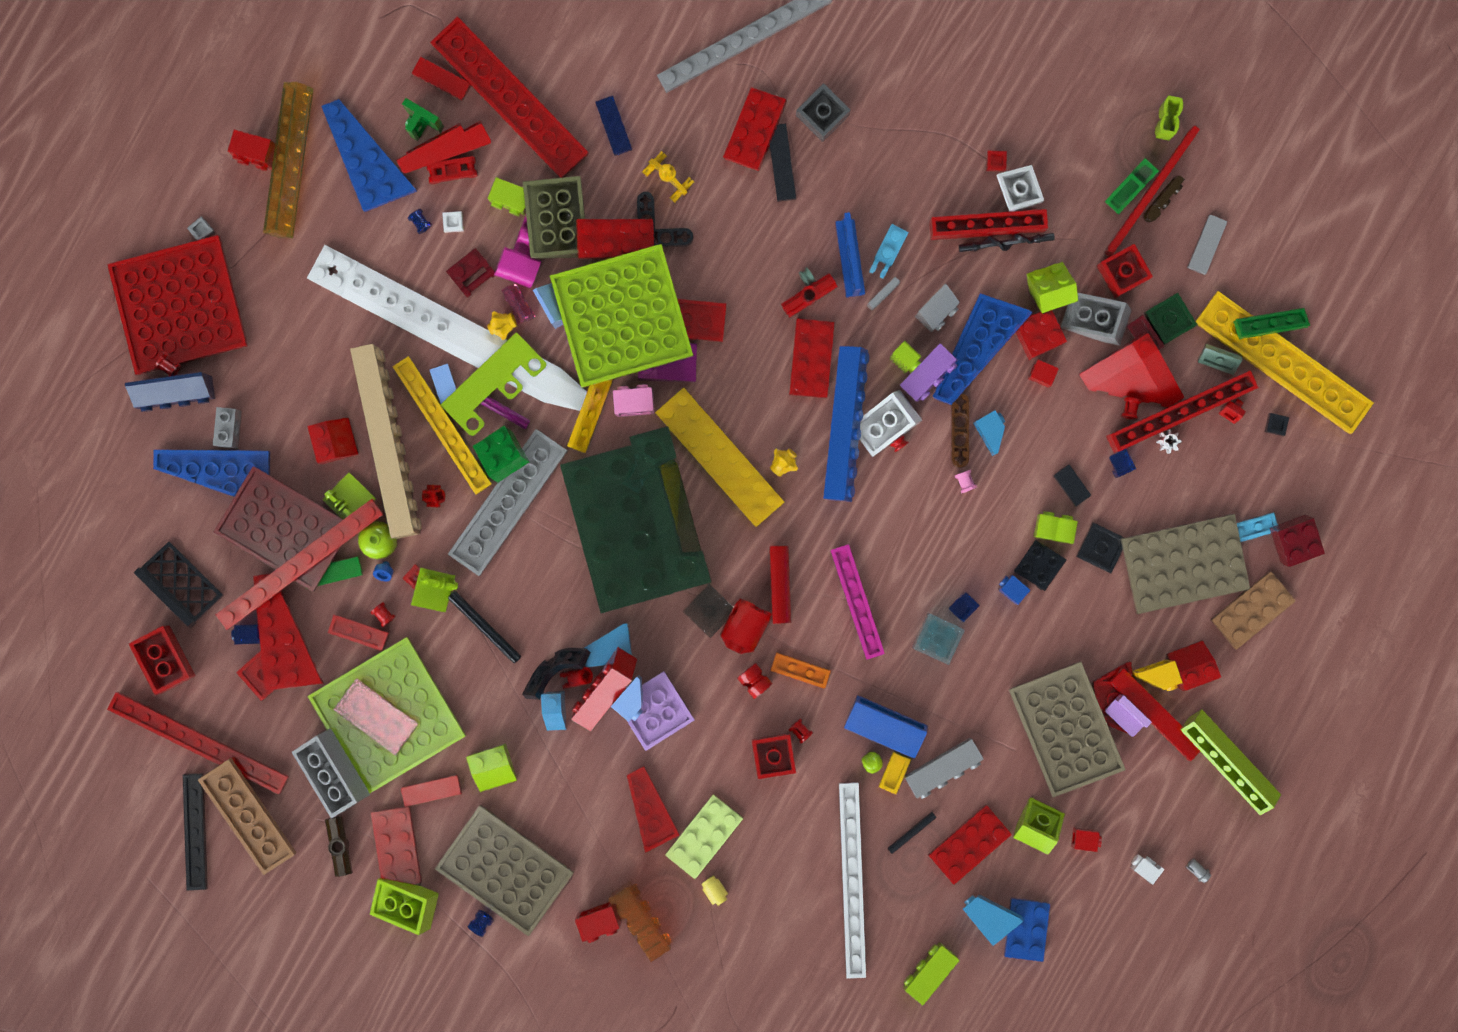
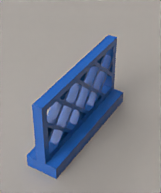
[835,212,865,298]

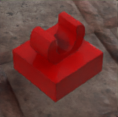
[1219,398,1246,424]
[402,564,420,590]

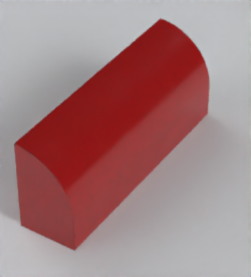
[769,546,792,624]

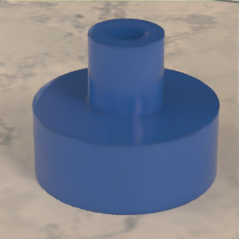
[373,561,394,582]

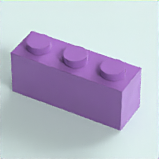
[900,344,958,402]

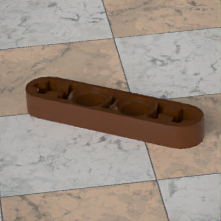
[951,394,969,468]

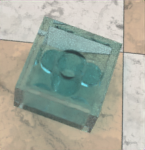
[912,613,965,665]

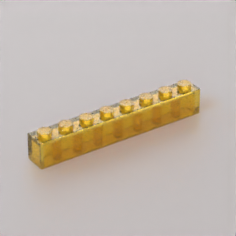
[263,82,314,239]

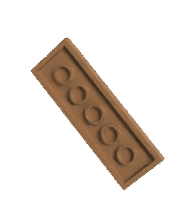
[198,758,297,875]

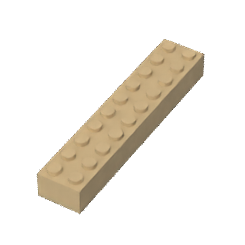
[350,344,422,539]

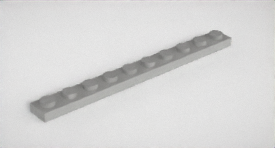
[657,0,832,93]

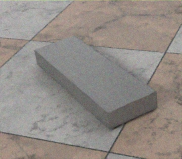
[1187,215,1228,275]

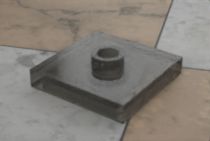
[682,584,733,638]

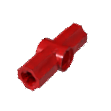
[781,273,838,318]

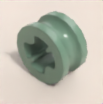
[799,267,816,286]

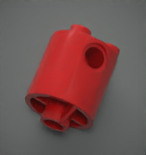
[720,598,772,654]

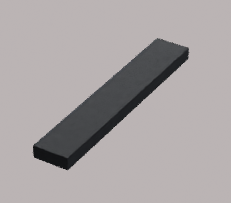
[183,773,208,891]

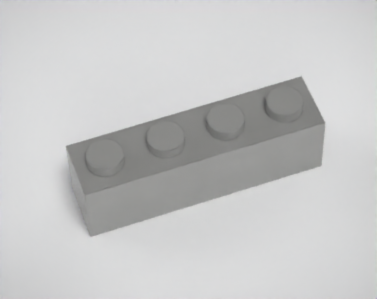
[904,738,984,799]

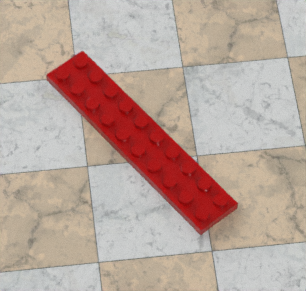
[430,16,589,178]

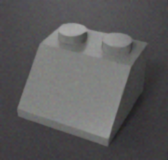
[915,284,960,332]

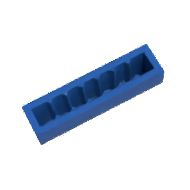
[844,695,928,759]

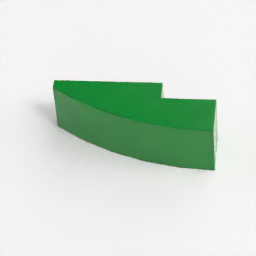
[1105,158,1159,215]

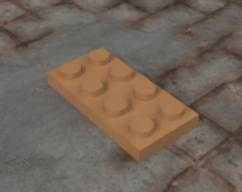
[1211,571,1295,650]

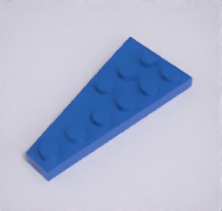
[321,99,417,212]
[933,293,1032,405]
[153,450,270,497]

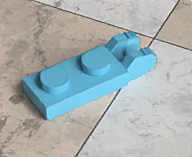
[869,224,909,279]

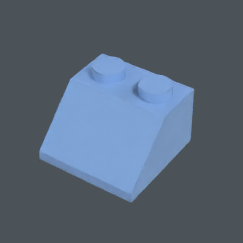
[533,283,563,329]
[611,675,643,722]

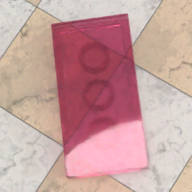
[333,678,419,755]

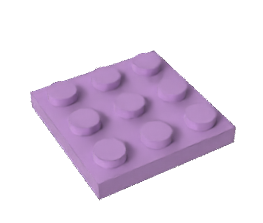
[626,671,695,751]

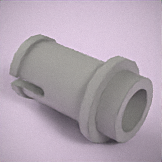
[1186,858,1211,883]

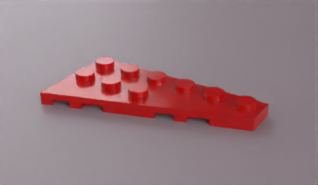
[253,574,324,691]

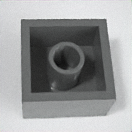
[796,83,851,142]

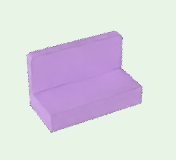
[1105,694,1152,737]

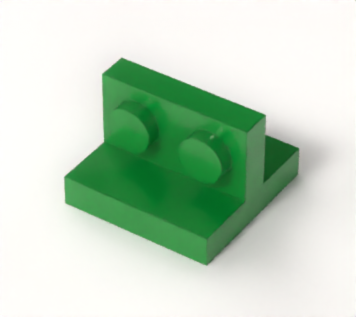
[402,98,444,141]

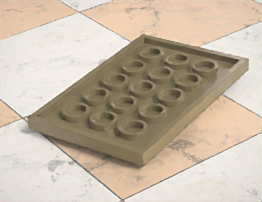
[1121,514,1250,614]
[1009,661,1126,797]
[435,805,574,936]

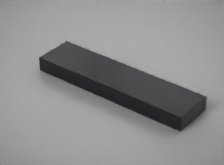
[770,123,796,202]

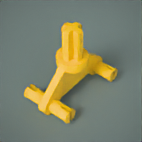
[641,151,695,203]

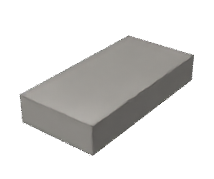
[867,277,900,311]

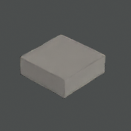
[187,216,215,240]

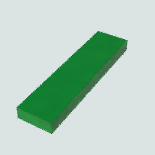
[1233,308,1310,339]

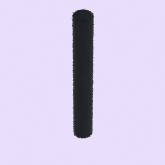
[887,812,937,854]

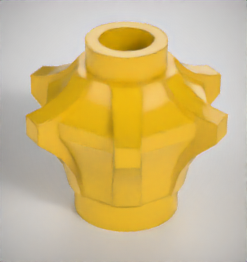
[487,311,517,340]
[770,448,798,477]

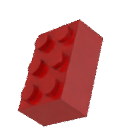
[129,625,196,695]

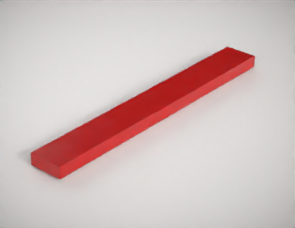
[1104,126,1200,257]

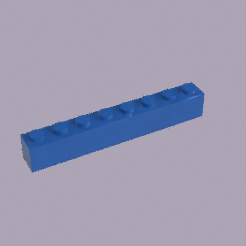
[823,346,869,502]

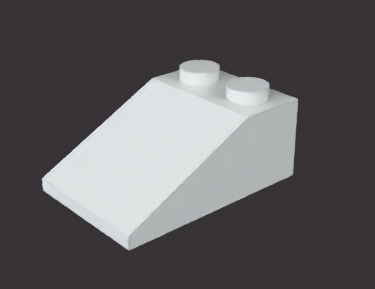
[860,390,922,457]

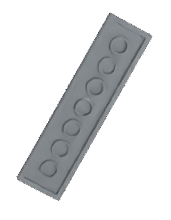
[448,429,568,576]

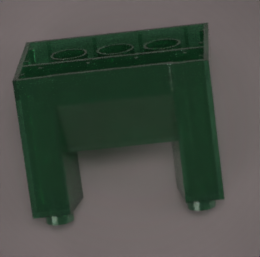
[560,426,713,614]

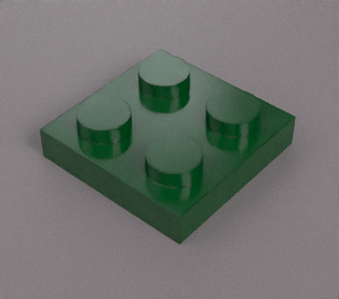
[1144,293,1197,345]

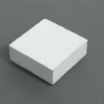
[443,211,464,233]

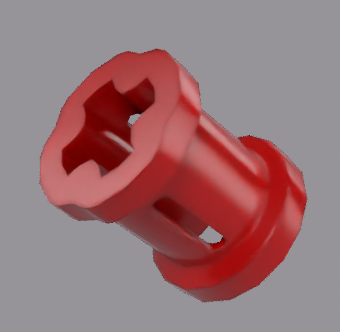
[155,354,181,377]
[1121,397,1142,420]
[370,602,396,627]
[788,718,813,744]

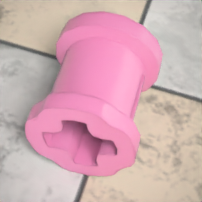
[955,469,977,493]

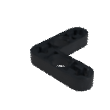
[637,192,694,248]

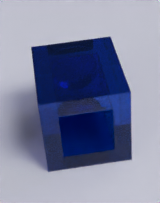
[231,625,260,645]

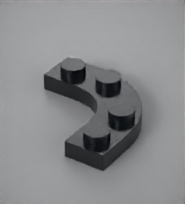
[522,648,591,700]

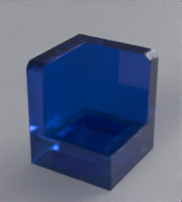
[1109,449,1136,478]
[949,592,980,622]

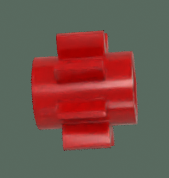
[422,485,445,508]

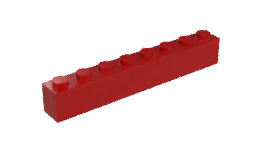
[1106,370,1259,453]

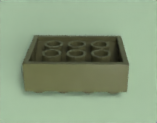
[523,176,585,258]

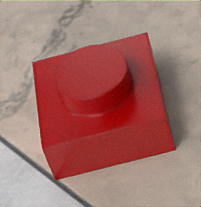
[986,150,1007,172]

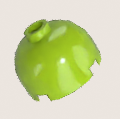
[358,521,397,559]

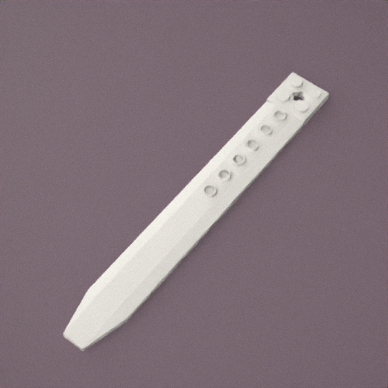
[307,245,587,411]

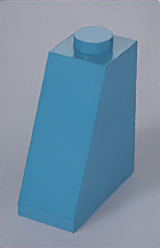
[585,623,632,667]
[541,691,566,731]
[963,894,1024,946]

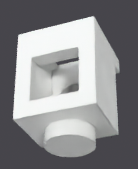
[1130,854,1165,885]

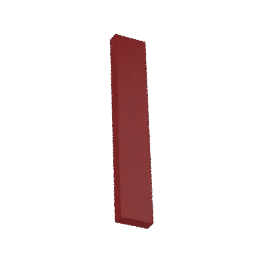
[1109,668,1200,761]

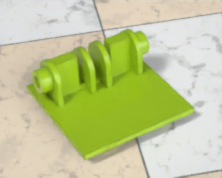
[322,472,376,519]
[411,568,458,613]

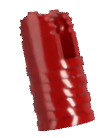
[559,667,593,689]

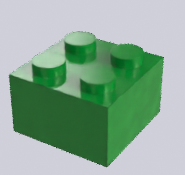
[473,426,529,483]

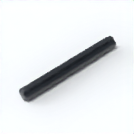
[448,591,521,663]

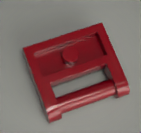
[446,248,495,298]

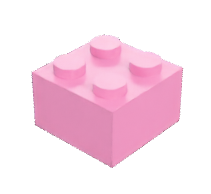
[613,385,655,417]

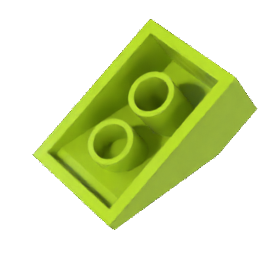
[370,878,439,935]

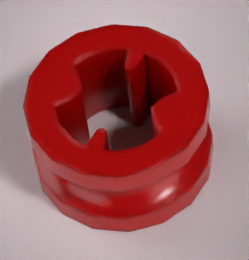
[890,435,909,453]

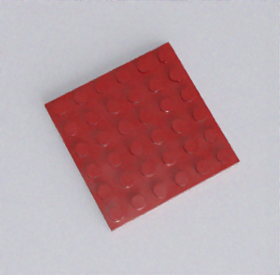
[107,235,248,375]

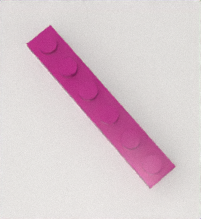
[830,544,885,660]

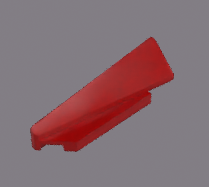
[396,120,491,173]

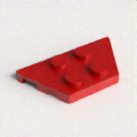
[1093,662,1136,736]

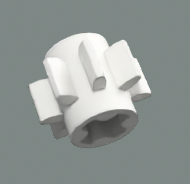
[1156,429,1182,454]

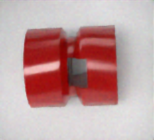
[737,663,773,699]

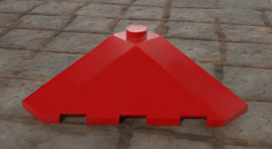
[1079,333,1184,407]

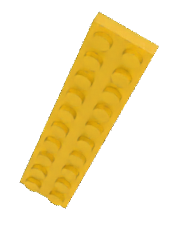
[1195,291,1374,434]

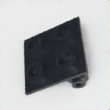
[1014,540,1067,591]

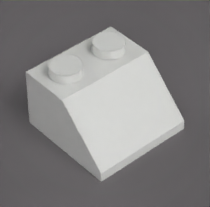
[996,165,1045,211]

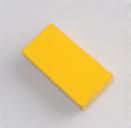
[878,751,911,794]

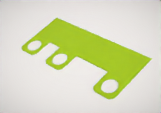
[440,332,546,436]

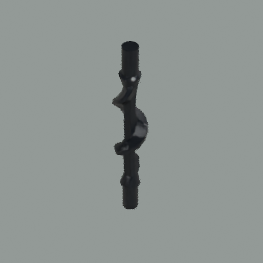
[958,233,1055,252]

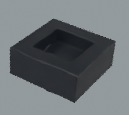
[1264,413,1289,436]

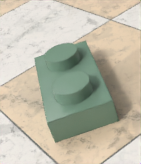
[1198,344,1242,375]

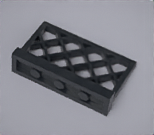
[133,542,224,628]

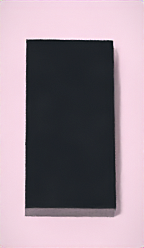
[1053,465,1092,507]

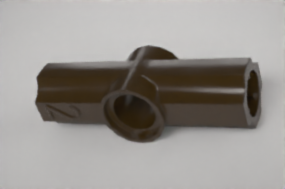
[325,816,353,877]

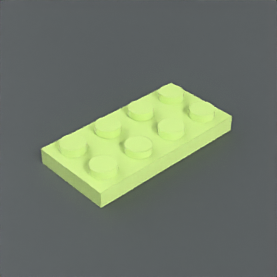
[665,794,743,879]

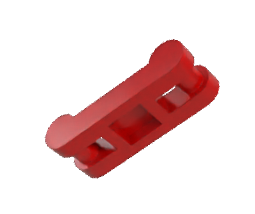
[426,156,478,184]

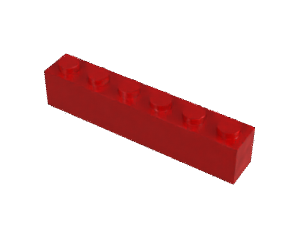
[929,209,1048,240]

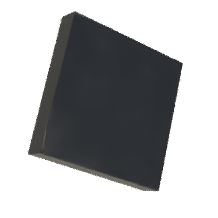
[1076,522,1125,574]

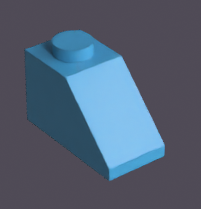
[973,410,1005,456]

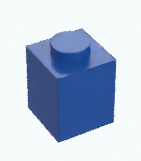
[998,575,1030,605]

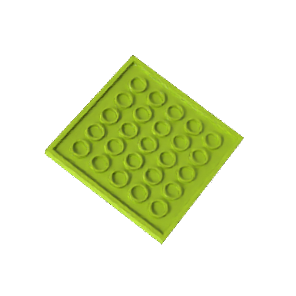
[550,244,693,388]
[307,637,466,793]

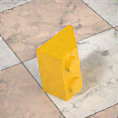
[1132,659,1182,691]

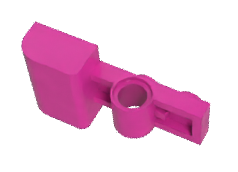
[494,214,541,288]

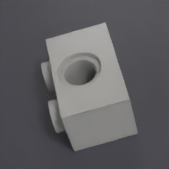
[213,407,242,449]

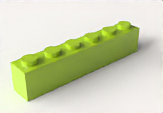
[1181,709,1281,815]

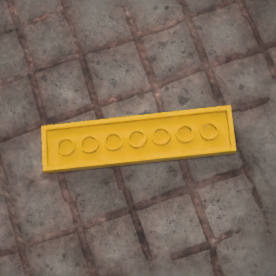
[655,388,784,527]

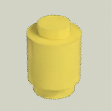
[701,875,728,905]

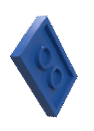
[1004,898,1050,962]

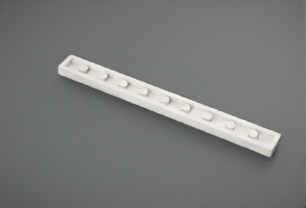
[839,782,866,978]

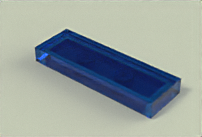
[595,96,632,156]

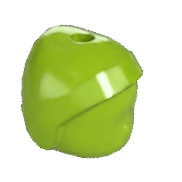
[862,752,883,774]

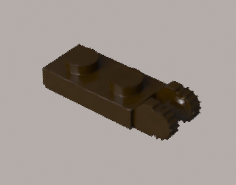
[1143,175,1185,223]

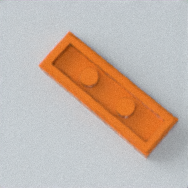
[770,652,831,689]

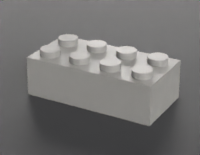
[292,728,370,818]

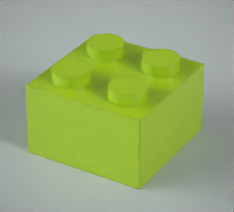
[1026,262,1078,313]

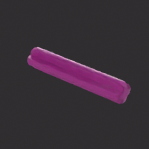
[480,396,530,429]

